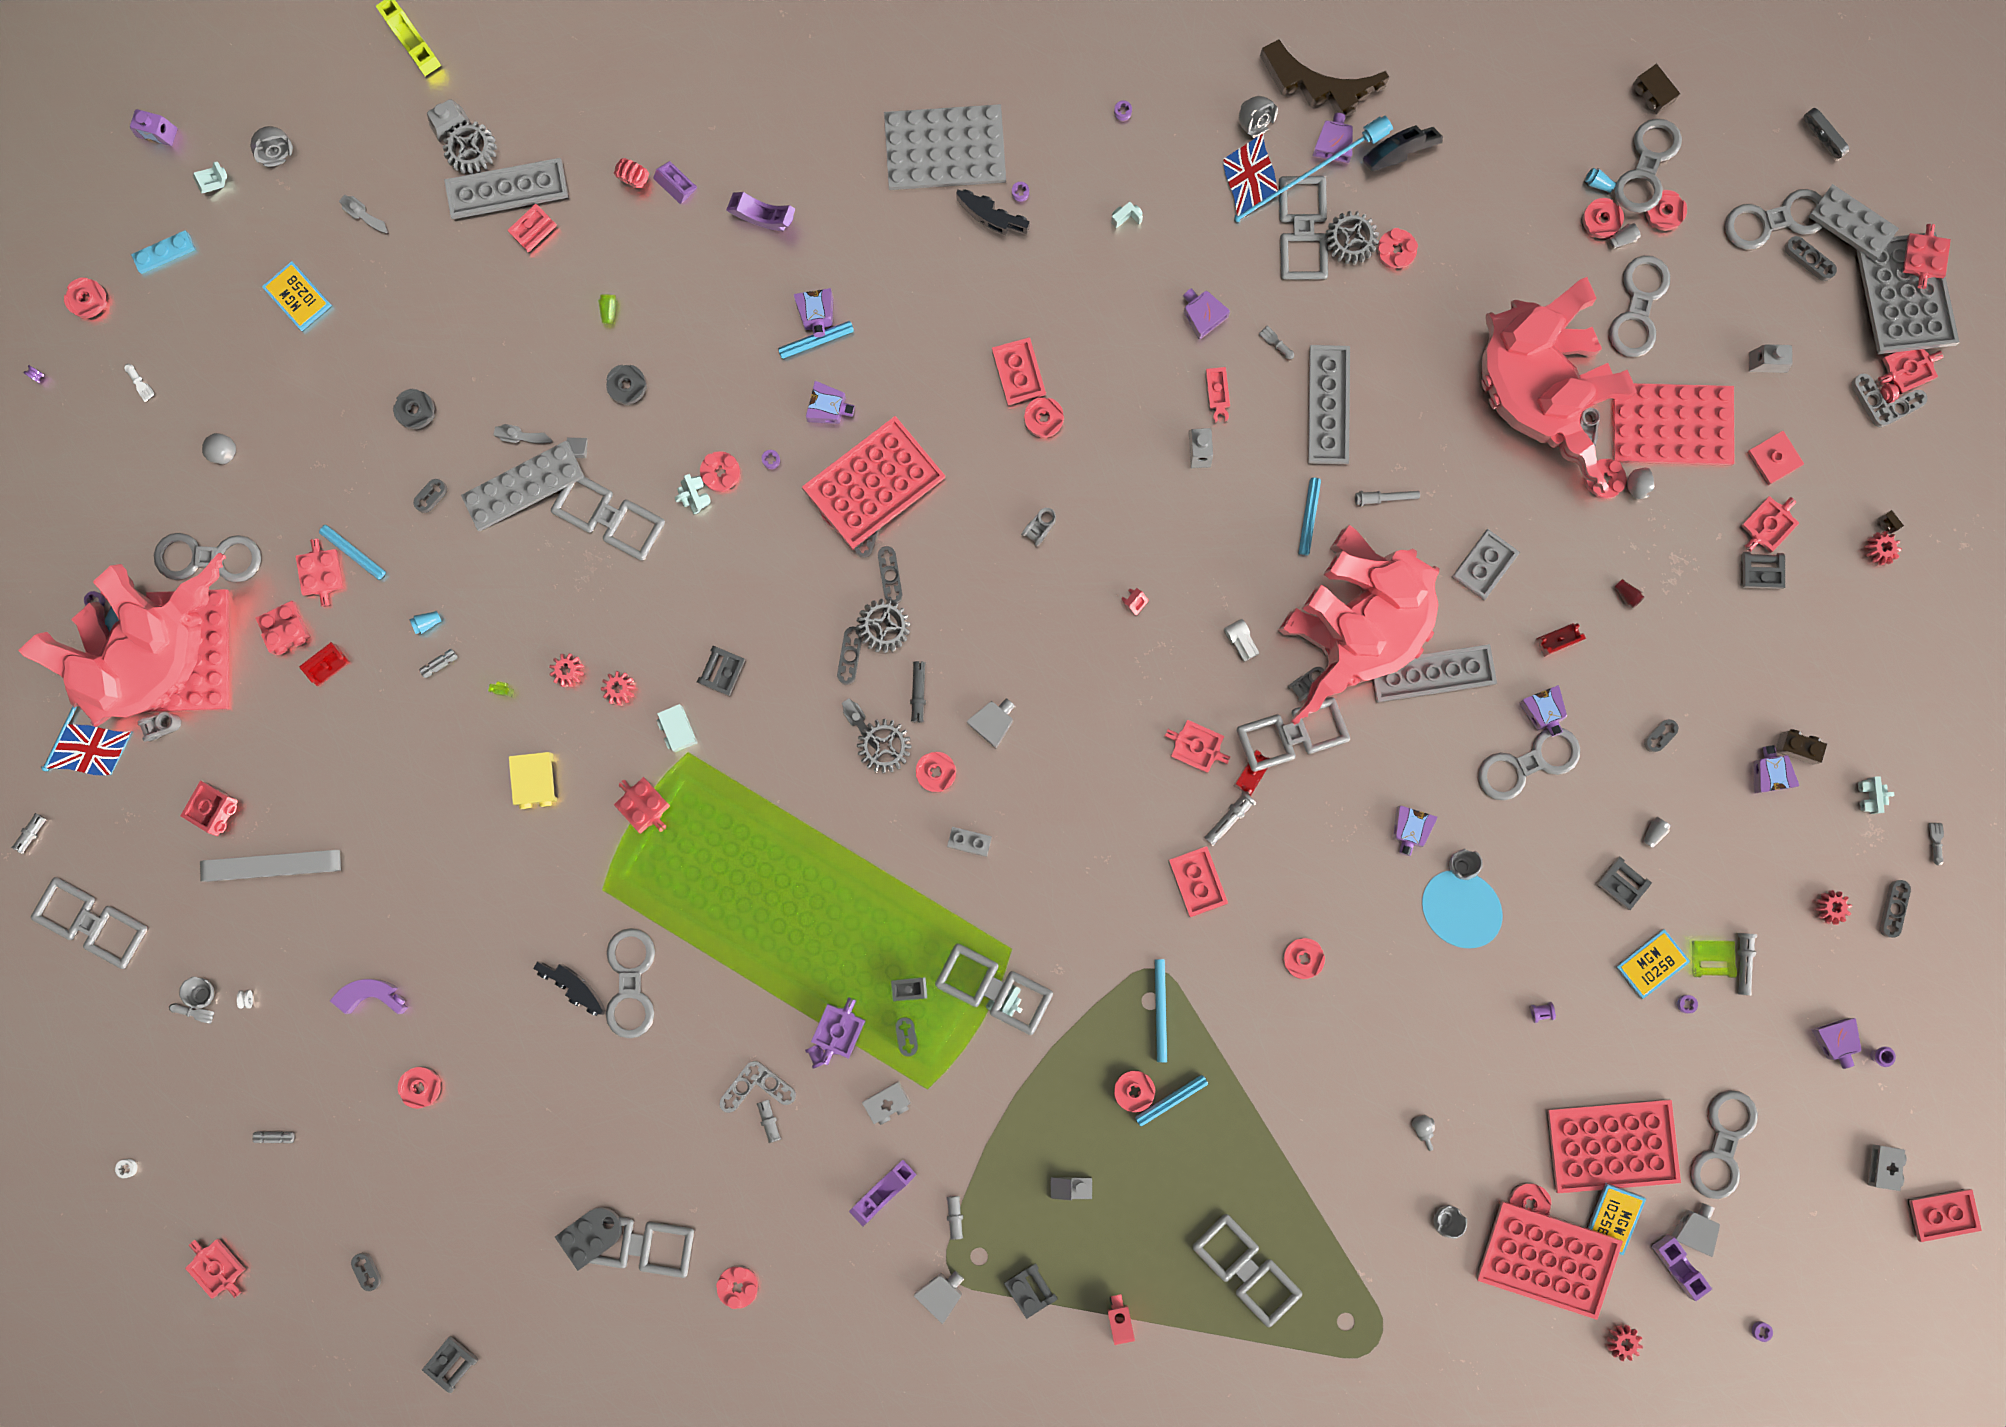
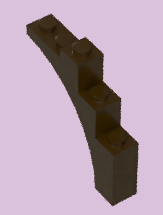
[1260,39,1389,116]

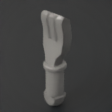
[1259,325,1294,359]
[1929,823,1944,866]
[169,1003,214,1024]

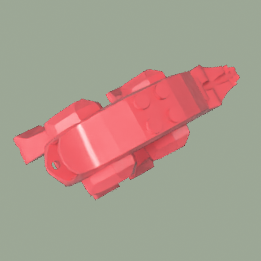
[1481,277,1637,493]
[1278,525,1440,725]
[18,553,226,727]

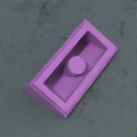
[653,161,697,204]

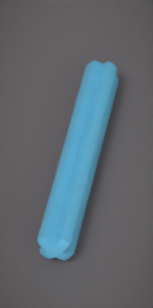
[778,321,854,358]
[1298,478,1321,556]
[319,525,386,580]
[1135,1075,1208,1126]

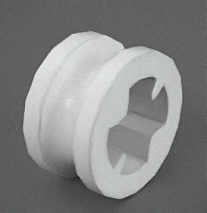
[237,990,253,1009]
[115,1159,137,1178]

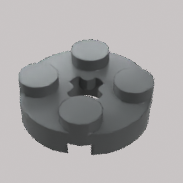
[606,365,647,406]
[393,389,435,429]

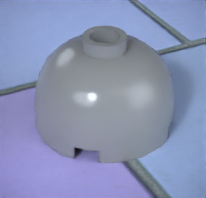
[1239,96,1278,137]
[250,126,293,167]

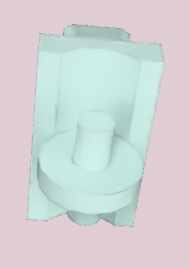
[674,474,710,515]
[1858,776,1894,814]
[986,985,1022,1017]

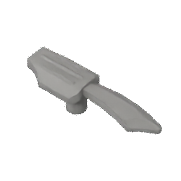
[339,195,387,233]
[494,424,552,443]
[842,698,877,750]

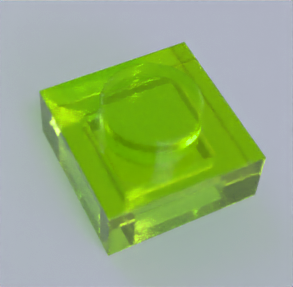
[488,681,514,697]

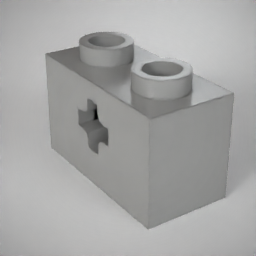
[947,827,992,857]
[862,1081,911,1125]
[1868,1144,1907,1191]

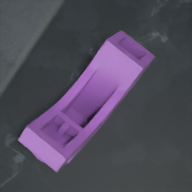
[726,192,795,231]
[330,979,408,1014]
[849,1160,916,1227]

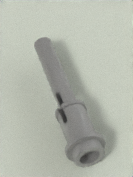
[1355,490,1420,506]

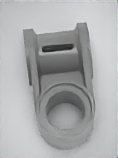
[1580,408,1600,446]
[1021,508,1056,547]
[1288,667,1324,702]
[137,712,181,742]

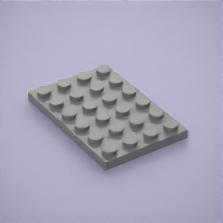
[884,104,1006,190]
[1856,232,1960,354]

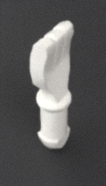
[124,364,154,402]

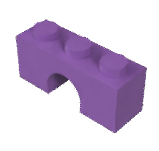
[1651,1234,1712,1301]

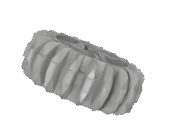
[442,120,497,174]
[1325,211,1379,265]
[856,599,910,653]
[857,719,911,773]

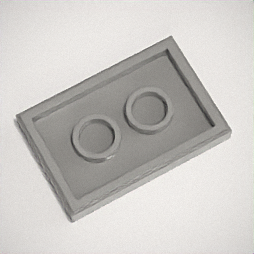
[1452,529,1520,600]

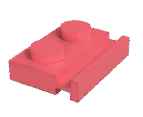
[507,204,557,252]

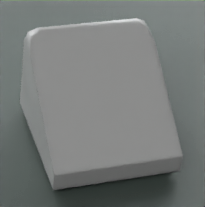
[567,437,587,458]

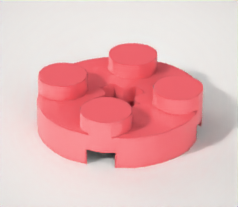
[1646,190,1687,231]
[1583,198,1624,239]
[1377,228,1418,269]
[64,278,107,319]
[1024,398,1064,439]
[700,451,740,492]
[1585,459,1626,499]
[916,752,956,792]
[1283,938,1325,979]
[398,1067,441,1109]
[1114,1071,1155,1112]
[1508,1183,1551,1216]
[716,1266,758,1309]

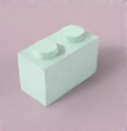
[656,704,697,752]

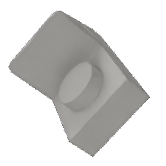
[891,977,927,1001]
[1051,1177,1092,1200]

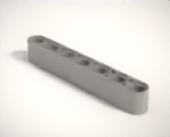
[200,850,341,882]

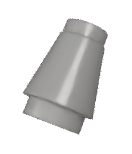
[1609,223,1641,249]
[1643,817,1671,848]

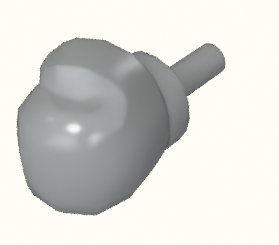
[1412,1115,1435,1151]

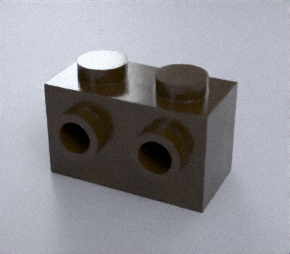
[1776,729,1827,765]

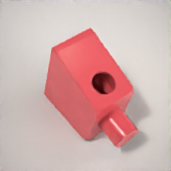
[1108,1294,1135,1345]

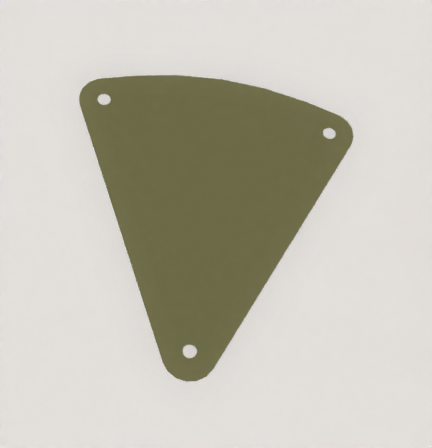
[946,968,1383,1358]

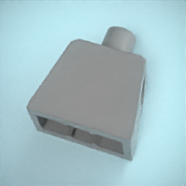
[427,99,470,142]
[1749,344,1792,373]
[1189,428,1213,468]
[967,698,1015,749]
[1671,1203,1720,1257]
[914,1271,964,1324]

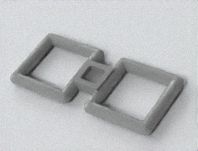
[1279,176,1328,280]
[551,477,665,561]
[1237,697,1350,772]
[31,877,147,969]
[935,944,1053,1035]
[1192,1214,1302,1327]
[590,1217,694,1278]

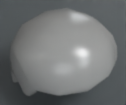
[202,433,236,464]
[1627,467,1654,499]
[1449,849,1483,880]
[179,977,214,1009]
[1434,1205,1467,1239]

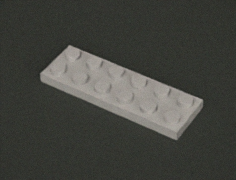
[444,158,569,219]
[1308,345,1350,464]
[461,441,585,531]
[1373,644,1497,703]

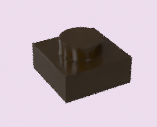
[1878,510,1904,534]

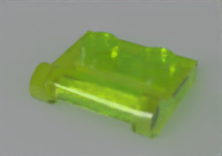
[1692,941,1737,978]

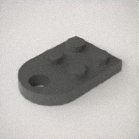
[555,1207,622,1271]

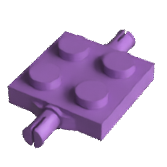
[811,997,866,1065]

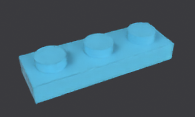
[131,230,196,274]

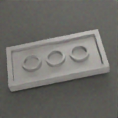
[1809,184,1899,261]

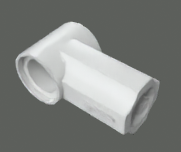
[1224,619,1259,662]

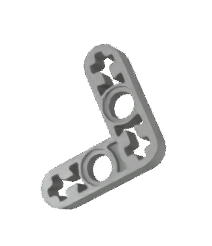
[1852,373,1927,427]
[719,1061,796,1113]

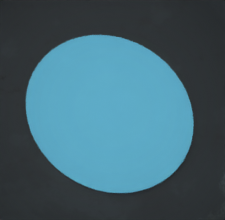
[1422,870,1503,948]

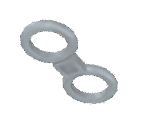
[1615,118,1682,213]
[1725,189,1823,250]
[1609,255,1670,357]
[154,533,261,582]
[1478,728,1580,800]
[606,928,655,1039]
[1691,1090,1758,1199]

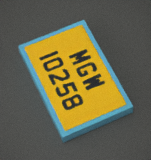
[262,261,332,331]
[1616,929,1690,999]
[1588,1183,1646,1255]

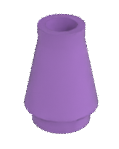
[1870,1046,1896,1067]

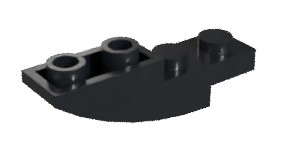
[1363,125,1443,171]
[956,189,1030,235]
[533,961,606,1016]

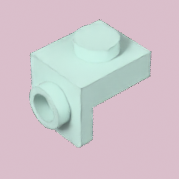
[193,162,227,194]
[1111,202,1143,228]

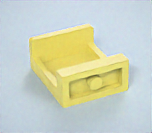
[509,752,557,809]

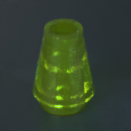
[598,294,618,324]

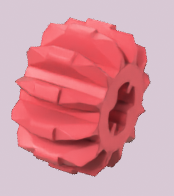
[614,158,649,188]
[1865,531,1902,566]
[549,653,584,687]
[601,671,636,706]
[1815,890,1852,925]
[1606,1325,1643,1361]

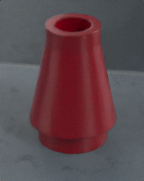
[1614,579,1645,608]

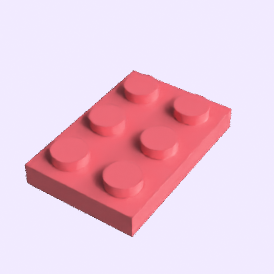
[992,337,1046,405]
[1169,846,1228,917]
[1909,1189,1982,1242]

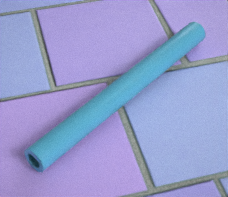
[1155,959,1167,1062]

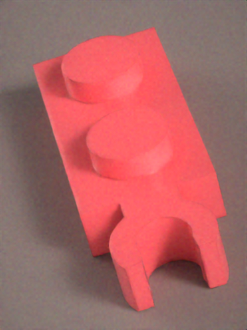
[1205,367,1230,423]

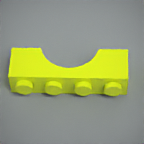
[376,0,441,76]

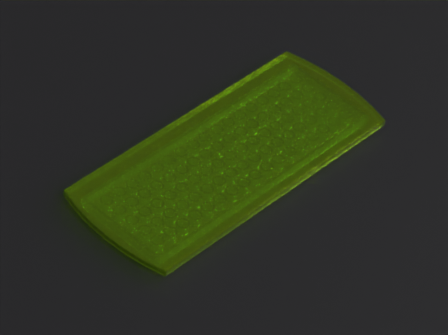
[602,752,1012,1090]

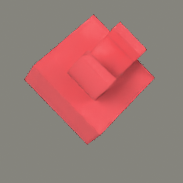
[1121,588,1149,616]

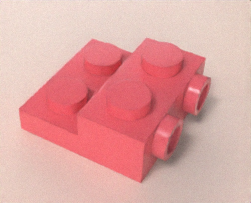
[256,601,310,655]
[180,781,238,836]

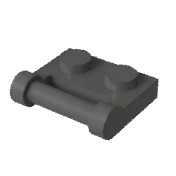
[1741,552,1785,589]
[697,646,745,696]
[1597,856,1652,910]
[1004,1263,1058,1319]
[422,1336,478,1393]

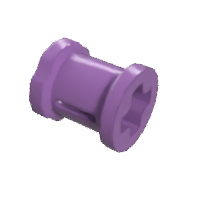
[1530,1002,1556,1023]
[805,1045,826,1069]

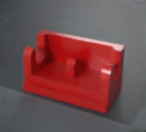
[1536,623,1586,657]
[299,642,350,686]
[1233,750,1270,796]

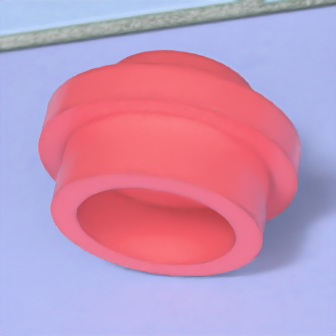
[1880,383,1899,403]

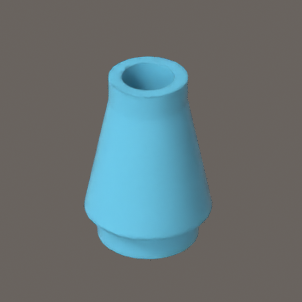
[1585,167,1616,193]
[409,611,442,634]

